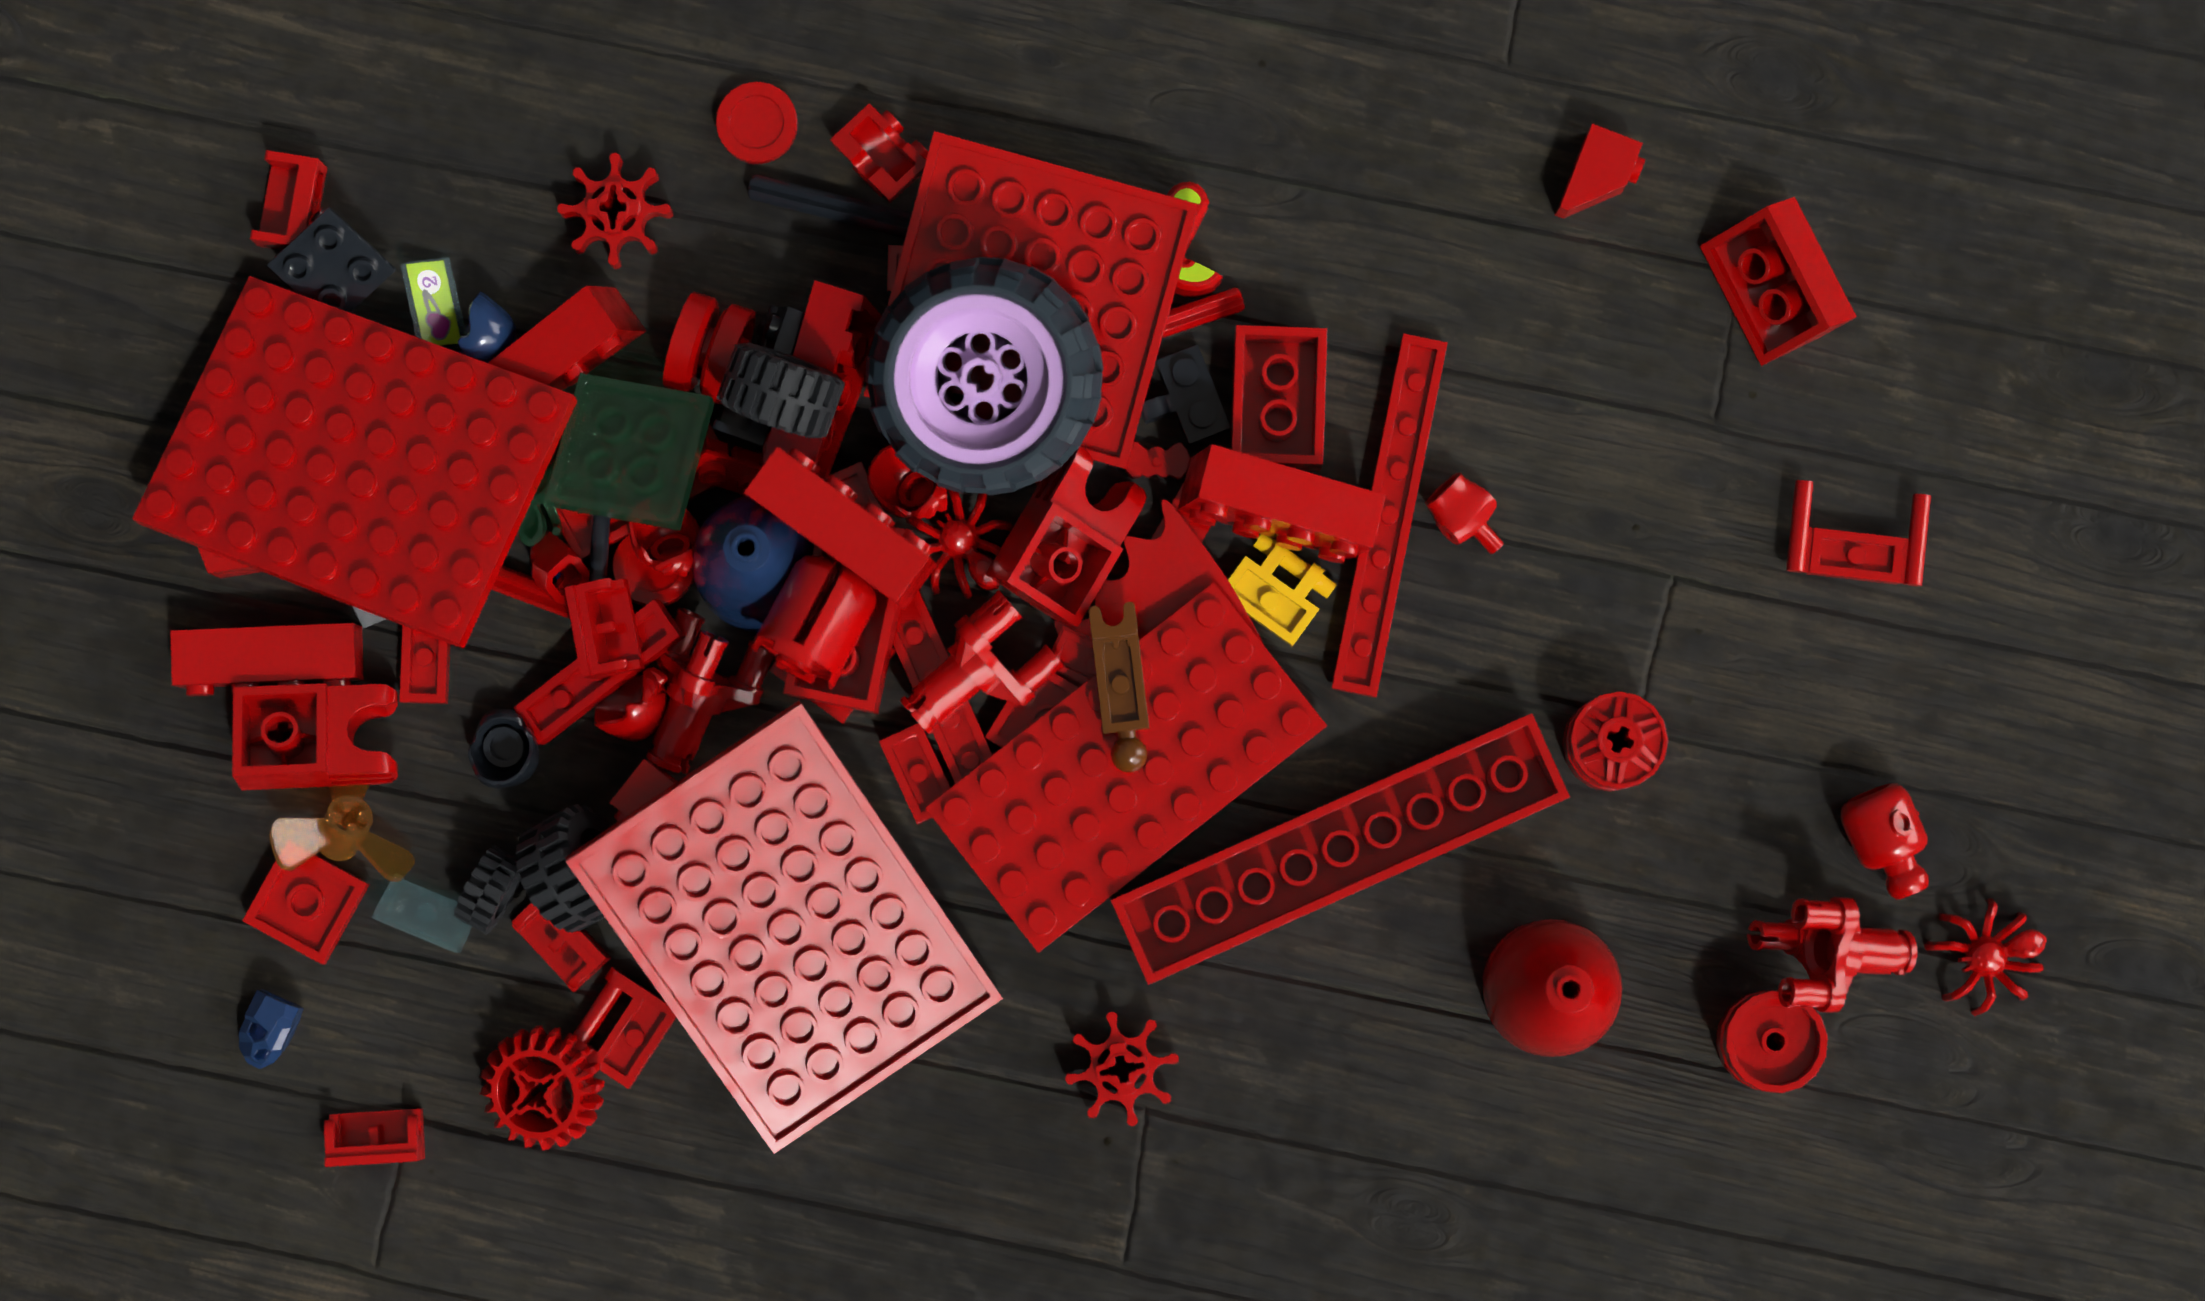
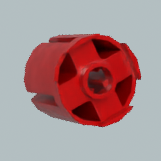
[751,556,876,690]

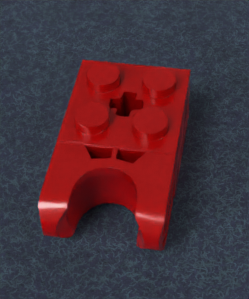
[985,446,1147,627]
[232,683,398,790]

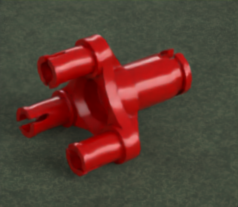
[900,590,1065,734]
[646,608,776,774]
[1747,897,1918,1013]

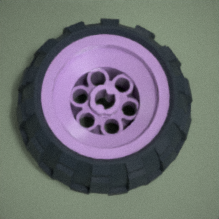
[865,257,1104,495]

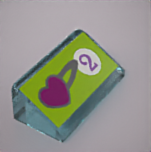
[400,258,466,350]

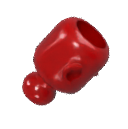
[1841,783,1929,900]

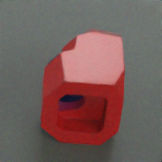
[530,531,590,602]

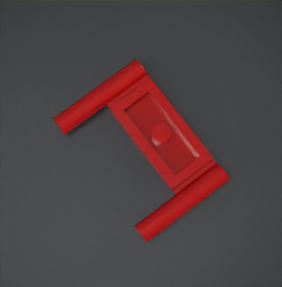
[1786,480,1931,586]

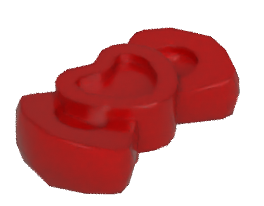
[1125,441,1190,480]

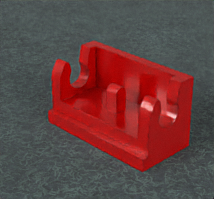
[564,578,645,679]
[511,903,611,992]
[324,1108,425,1167]

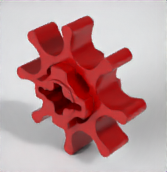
[557,153,673,269]
[1065,1011,1179,1126]

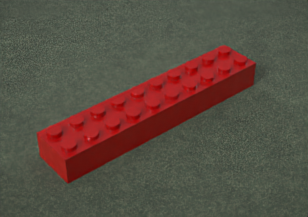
[1111,713,1570,985]

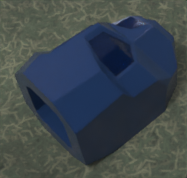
[239,989,304,1069]

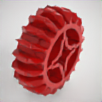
[479,1025,605,1151]

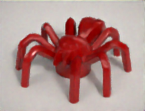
[905,489,1014,599]
[1924,898,2047,1016]

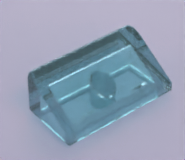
[372,876,471,953]

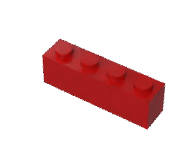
[170,623,364,696]

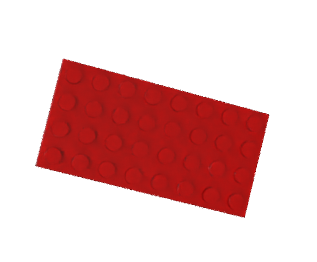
[925,582,1327,953]

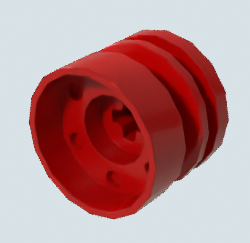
[1562,691,1668,792]

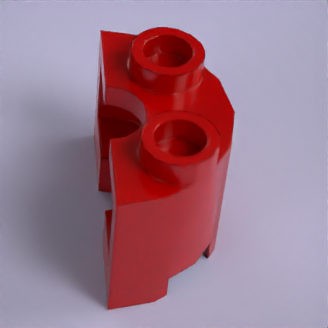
[830,103,928,203]

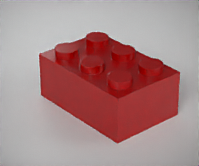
[1230,325,1327,471]

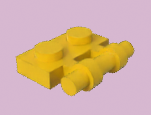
[1228,534,1337,647]

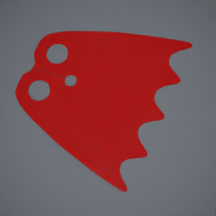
[1055,500,1264,687]

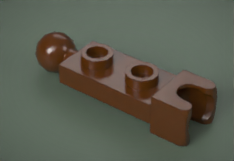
[1088,602,1149,772]

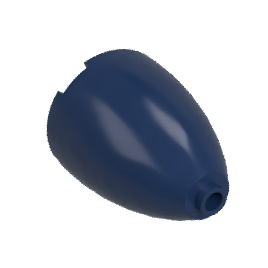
[692,496,815,632]

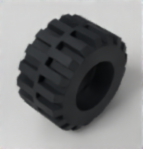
[717,343,845,438]
[516,804,612,932]

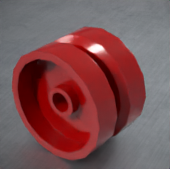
[663,291,756,405]
[1716,990,1828,1093]

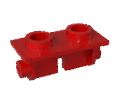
[680,434,764,496]

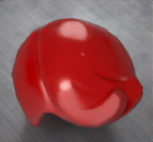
[867,445,947,519]
[629,494,700,577]
[594,667,668,742]

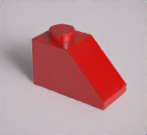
[1555,124,1646,219]

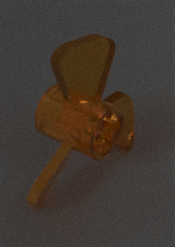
[269,785,415,882]

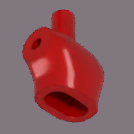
[1425,472,1504,554]

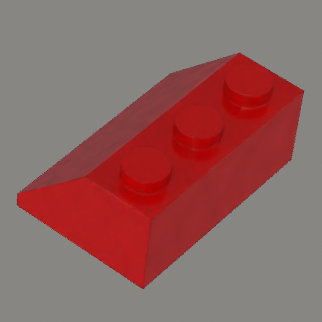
[1700,197,1857,366]

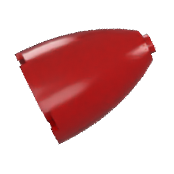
[1482,919,1622,1057]

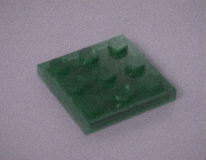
[544,373,715,531]

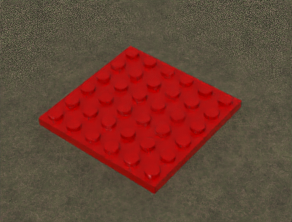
[864,131,1199,469]

